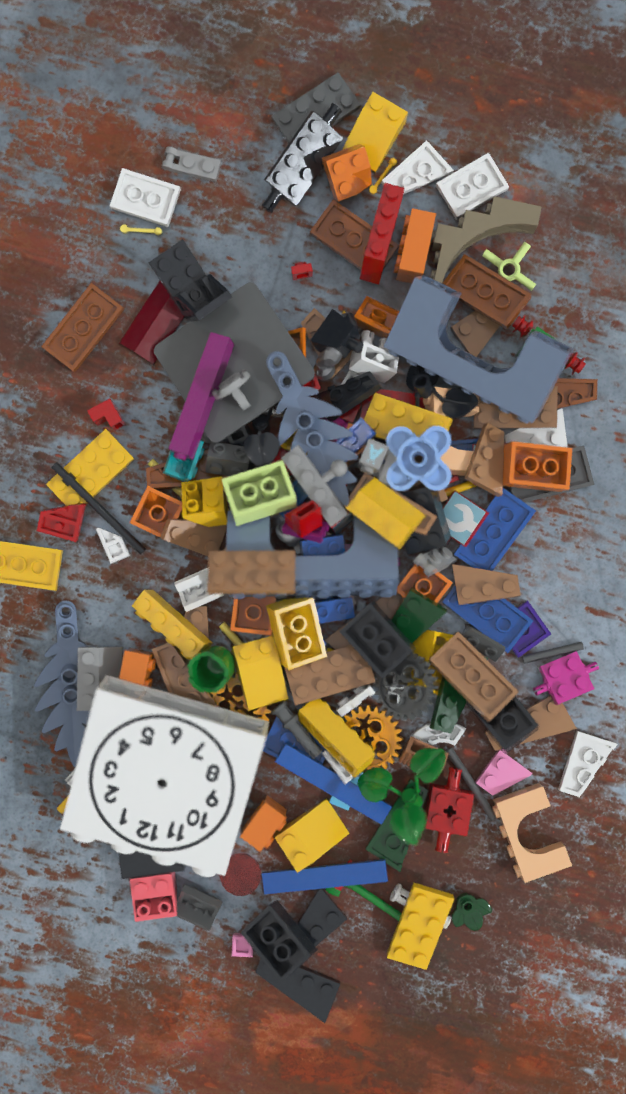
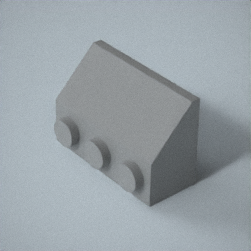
[77,647,123,711]

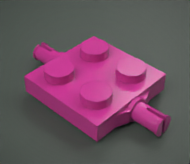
[533,651,599,705]

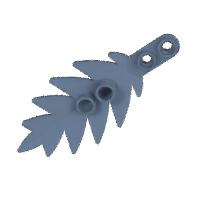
[266,351,358,507]
[34,600,91,767]

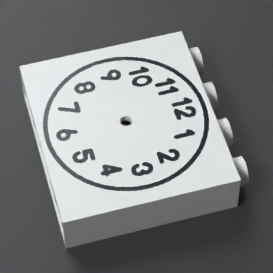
[60,675,269,877]

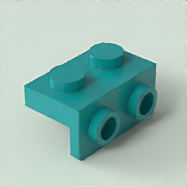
[163,440,204,482]

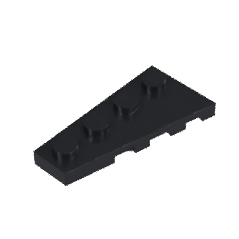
[255,958,340,1023]

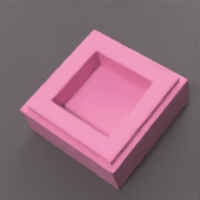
[232,933,253,957]

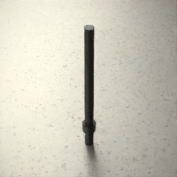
[51,462,146,555]

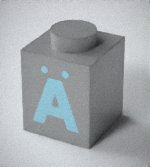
[357,439,389,475]

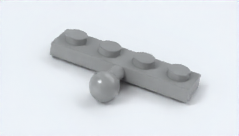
[281,445,349,527]

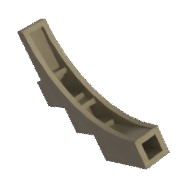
[430,196,542,283]

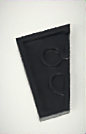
[312,371,382,422]
[297,888,347,947]

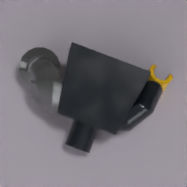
[310,309,364,380]

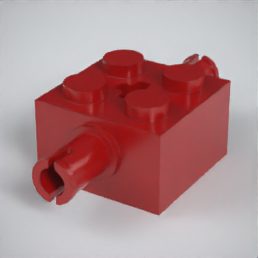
[425,767,474,853]

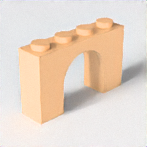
[423,387,479,476]
[492,783,572,883]

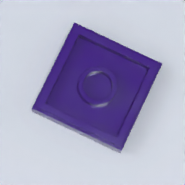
[511,601,551,658]

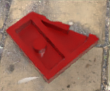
[36,503,86,542]

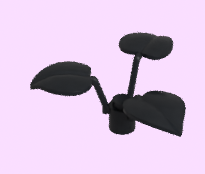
[406,365,479,418]
[244,402,287,467]

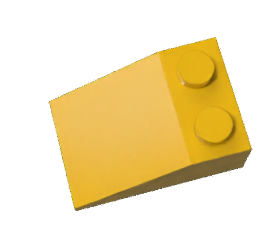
[342,92,408,173]
[231,636,288,711]
[275,798,349,873]

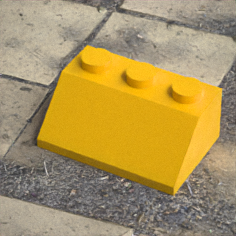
[346,477,426,550]
[266,597,327,670]
[407,629,454,695]

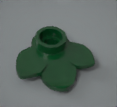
[452,893,492,931]

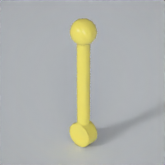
[120,225,162,235]

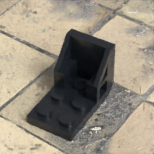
[148,239,232,322]

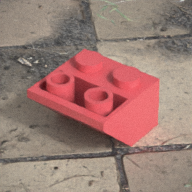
[130,872,177,922]

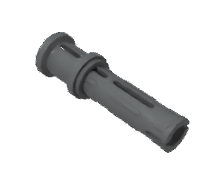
[271,701,323,759]

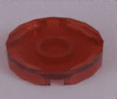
[220,853,262,896]

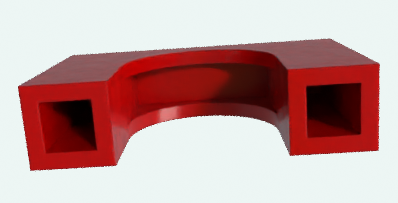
[360,183,405,285]

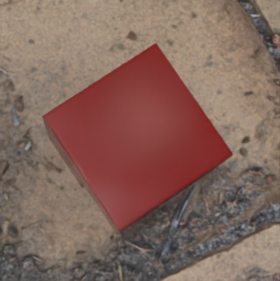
[87,398,126,431]
[285,500,323,538]

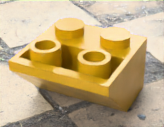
[181,477,228,527]

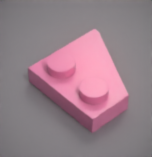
[475,750,532,795]

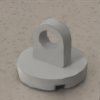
[212,369,251,411]

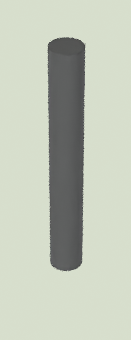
[522,642,584,664]

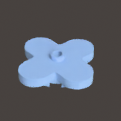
[386,426,451,491]

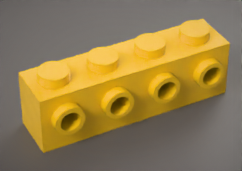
[132,590,213,660]
[298,699,375,778]

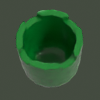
[187,645,236,693]

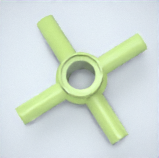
[482,242,536,291]

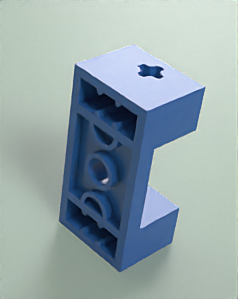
[299,533,355,624]

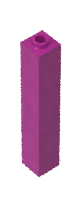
[168,332,235,461]

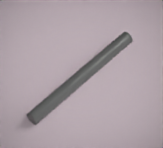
[445,747,496,821]

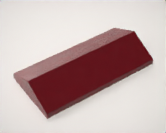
[119,281,185,365]

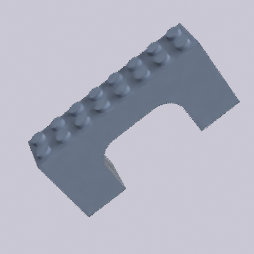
[383,275,574,423]
[226,511,399,599]

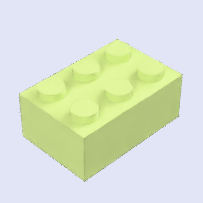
[222,460,297,526]

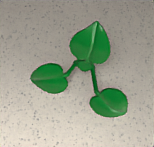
[357,748,446,846]

